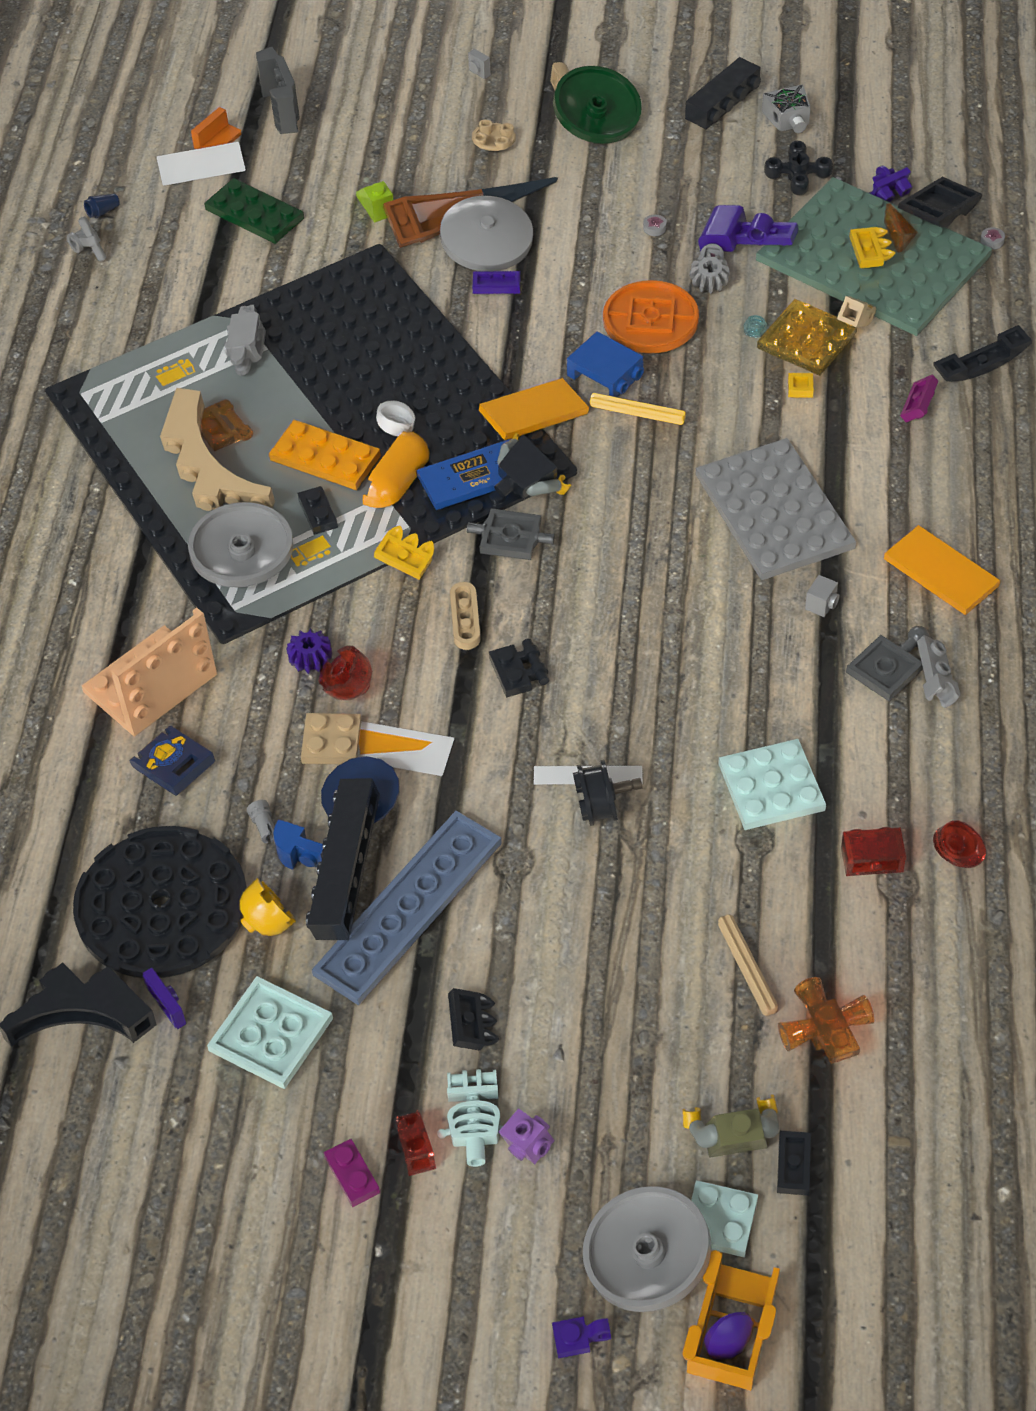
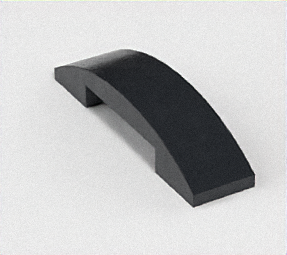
[933,325,1032,382]

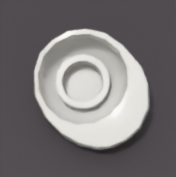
[376,401,415,437]

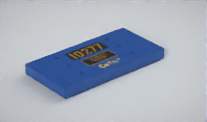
[417,439,510,510]

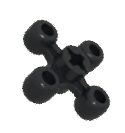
[764,140,833,195]

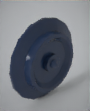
[321,756,400,823]

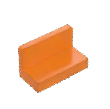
[191,107,242,149]

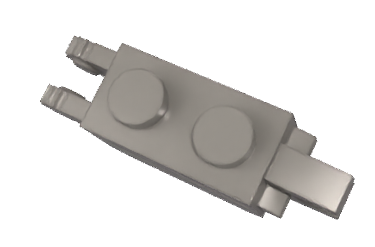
[224,305,266,376]

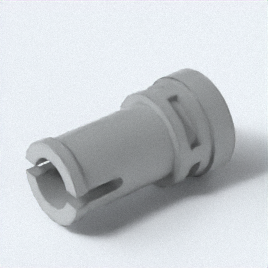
[247,800,275,843]

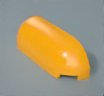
[363,431,429,508]

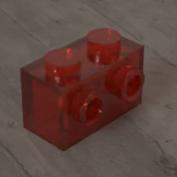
[841,827,906,876]

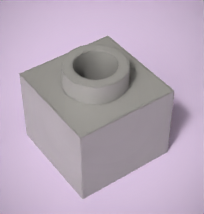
[805,575,840,617]

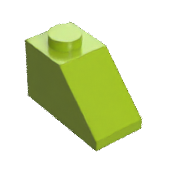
[356,181,394,223]

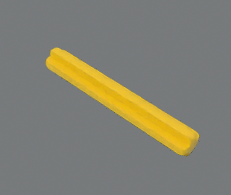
[590,393,686,425]

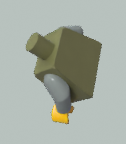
[682,1094,779,1158]

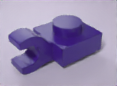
[552,1316,611,1359]

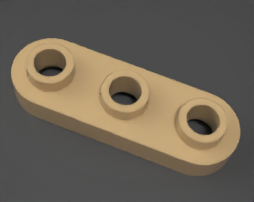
[450,582,480,650]

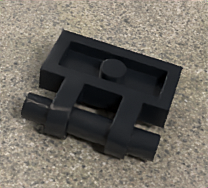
[489,638,549,698]

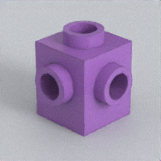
[499,1108,555,1164]

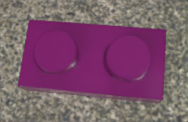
[900,374,939,422]
[323,1139,380,1208]

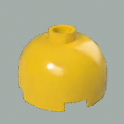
[240,878,296,936]

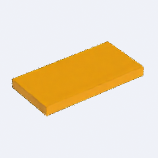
[479,378,589,440]
[884,525,1000,615]

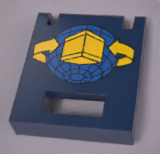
[129,726,216,796]

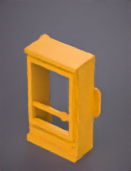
[683,1250,780,1391]

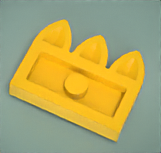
[849,227,896,268]
[374,526,434,580]

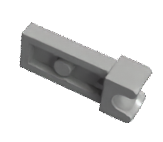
[917,635,960,708]

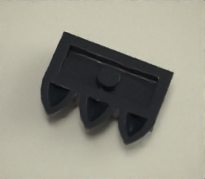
[448,988,499,1051]

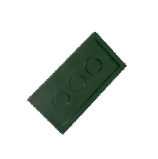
[204,178,304,244]

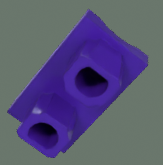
[869,165,913,202]

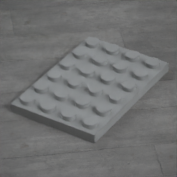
[696,438,856,581]

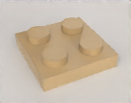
[301,713,362,764]

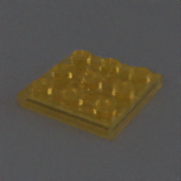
[757,299,857,376]

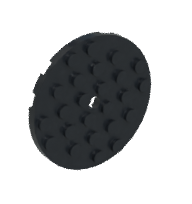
[73,826,247,978]

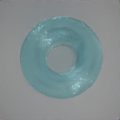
[743,315,768,338]

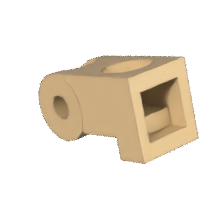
[837,296,876,327]

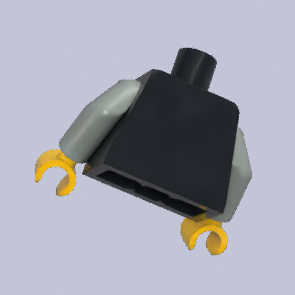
[494,433,572,498]

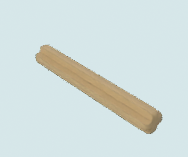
[718,914,778,1016]

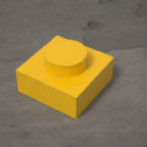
[788,373,814,398]

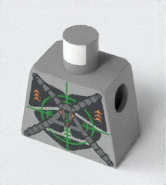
[762,84,810,133]

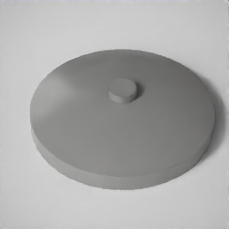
[440,196,533,271]
[188,502,293,587]
[583,1186,711,1312]

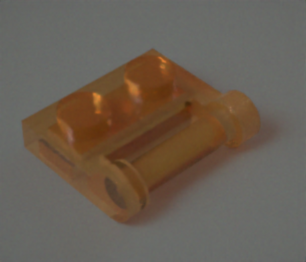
[201,399,254,452]

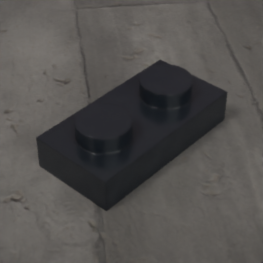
[297,486,338,535]
[777,1130,811,1196]

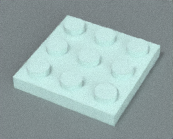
[718,739,826,830]
[207,976,333,1089]

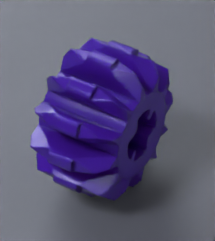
[286,628,333,674]

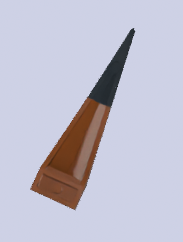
[383,177,558,248]

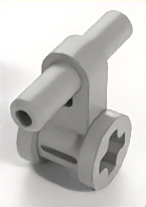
[67,216,106,261]

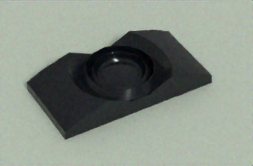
[898,176,982,228]

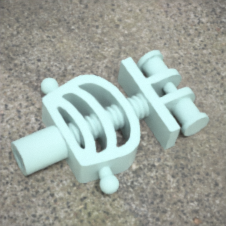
[437,1069,503,1167]

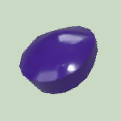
[704,1312,754,1361]

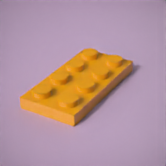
[269,420,381,491]

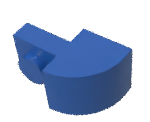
[273,820,323,870]

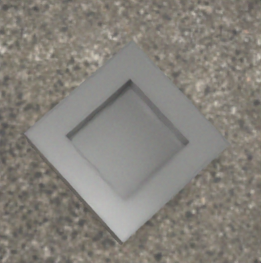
[468,49,491,79]

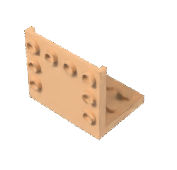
[82,608,217,737]

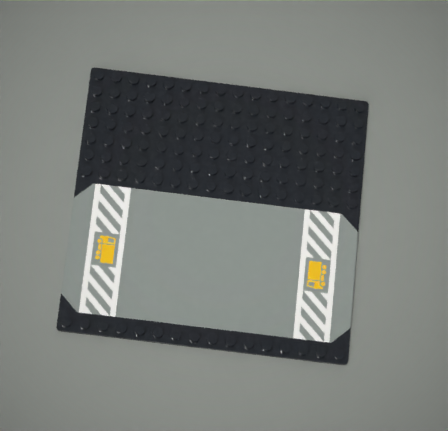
[45,244,577,644]

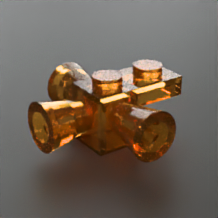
[778,977,874,1064]

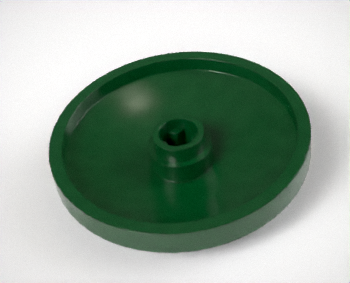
[553,66,642,144]

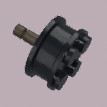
[573,759,643,826]

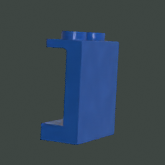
[567,331,644,397]

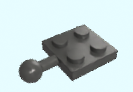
[846,626,929,701]

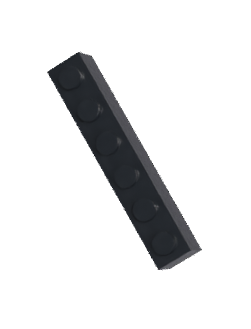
[306,778,380,940]

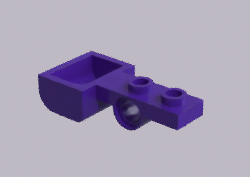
[698,205,799,252]

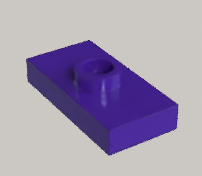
[472,271,520,294]
[143,968,186,1029]

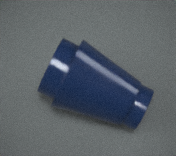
[84,193,120,218]

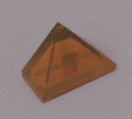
[884,203,918,253]

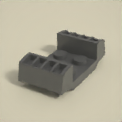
[256,47,300,134]

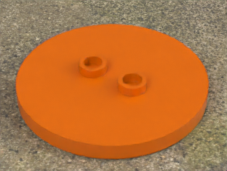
[603,280,699,353]

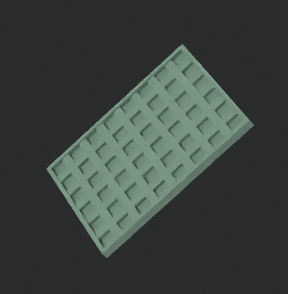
[756,177,992,336]

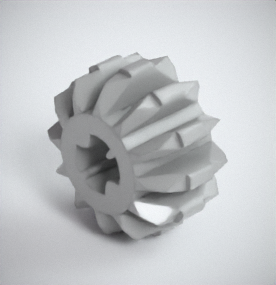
[689,253,730,294]

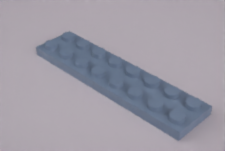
[312,811,502,1006]

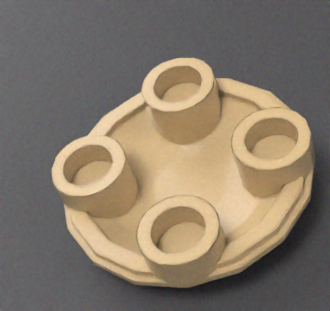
[472,120,516,151]

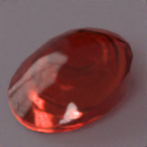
[933,820,986,868]

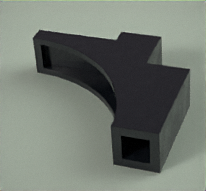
[0,962,157,1047]

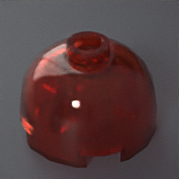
[319,645,373,701]

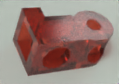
[395,1111,436,1176]

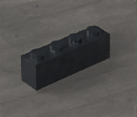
[685,57,761,130]

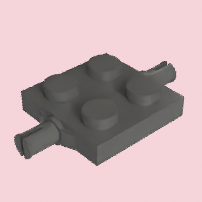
[467,508,555,560]

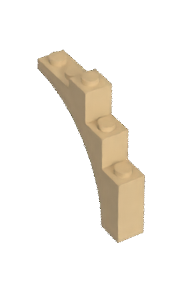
[160,388,275,511]

